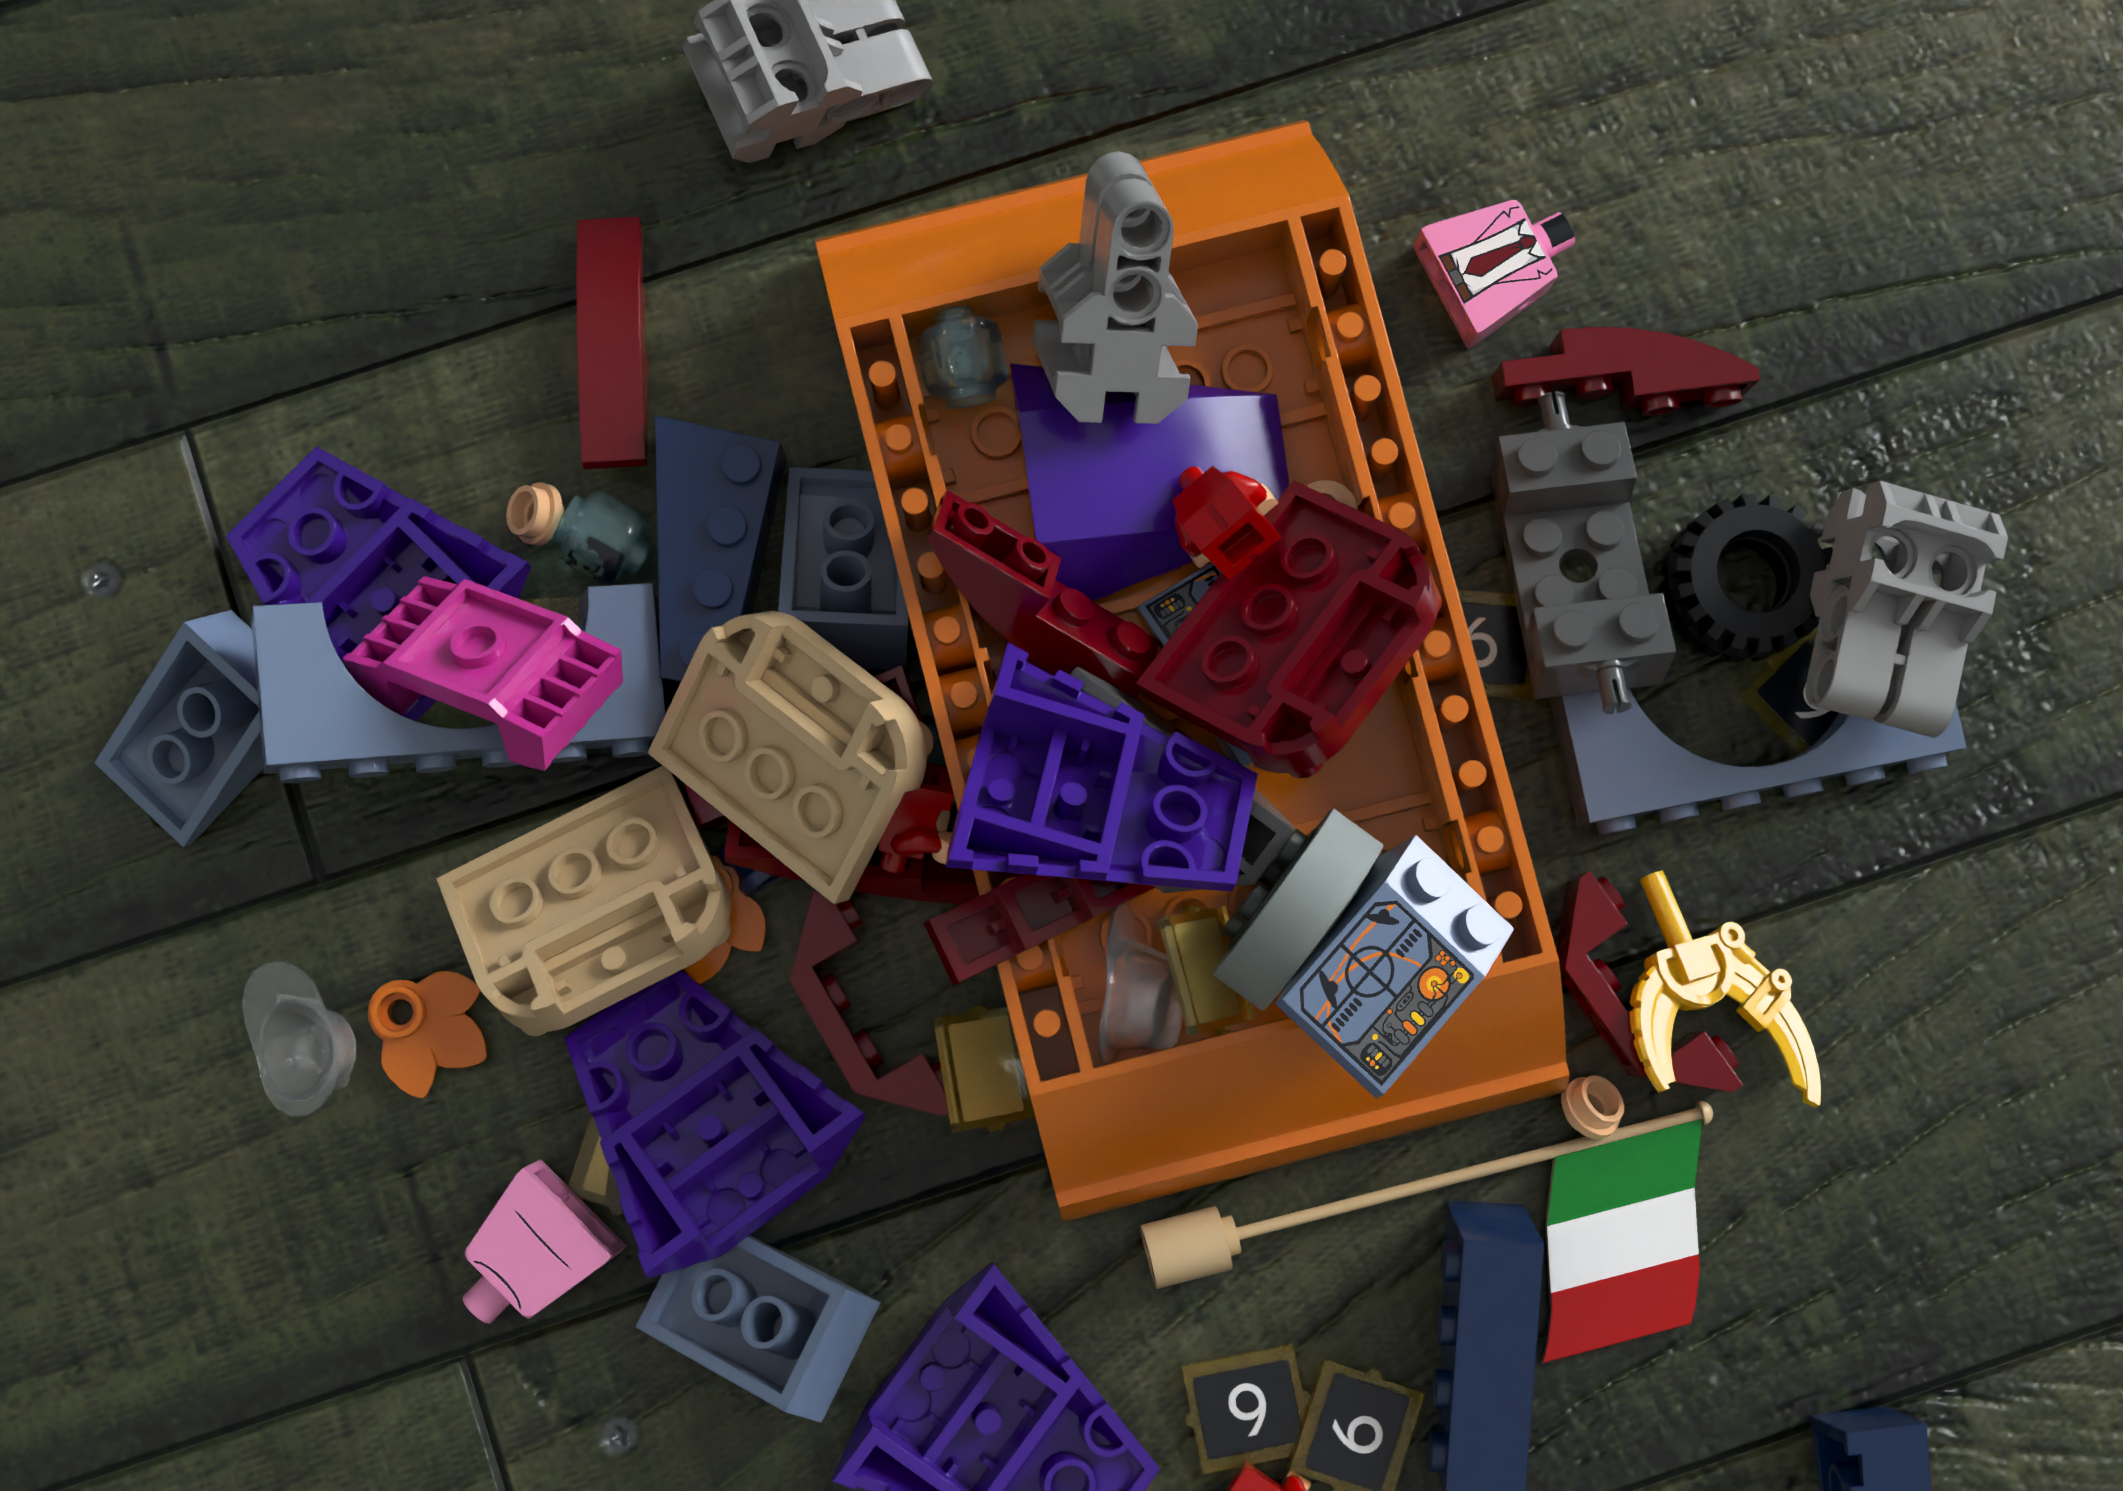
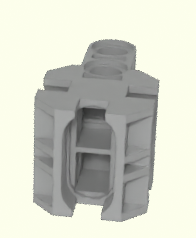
[682,0,933,163]
[1032,152,1198,424]
[1806,481,2008,738]

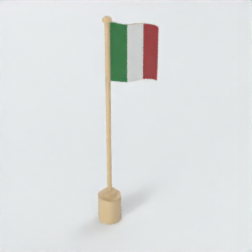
[1140,1100,1713,1363]

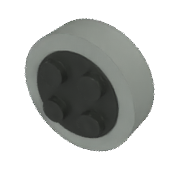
[1212,808,1383,1011]

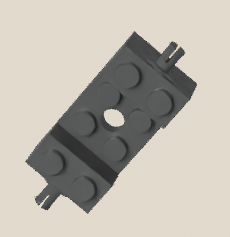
[1490,392,1676,714]

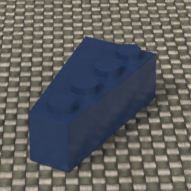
[655,415,787,689]
[1427,1200,1544,1491]
[1809,1406,1931,1491]

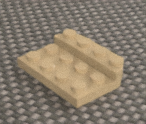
[648,611,933,904]
[436,766,732,1036]

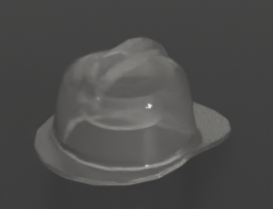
[1098,902,1186,1064]
[242,961,357,1116]

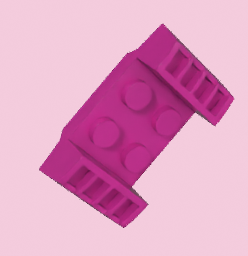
[342,576,623,771]

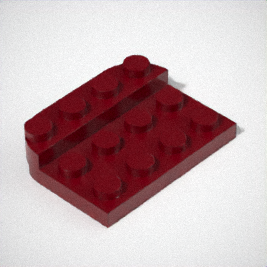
[1135,480,1442,778]

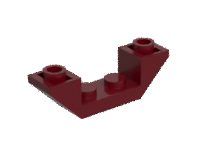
[1557,871,1743,1092]
[789,889,957,1117]

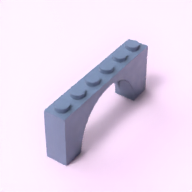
[251,583,665,783]
[1549,688,1967,836]

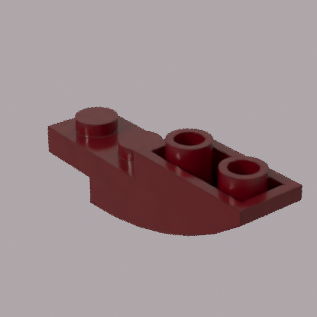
[1492,327,1760,416]
[927,490,1159,698]

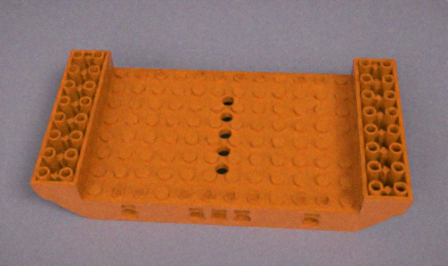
[815,120,1570,1222]

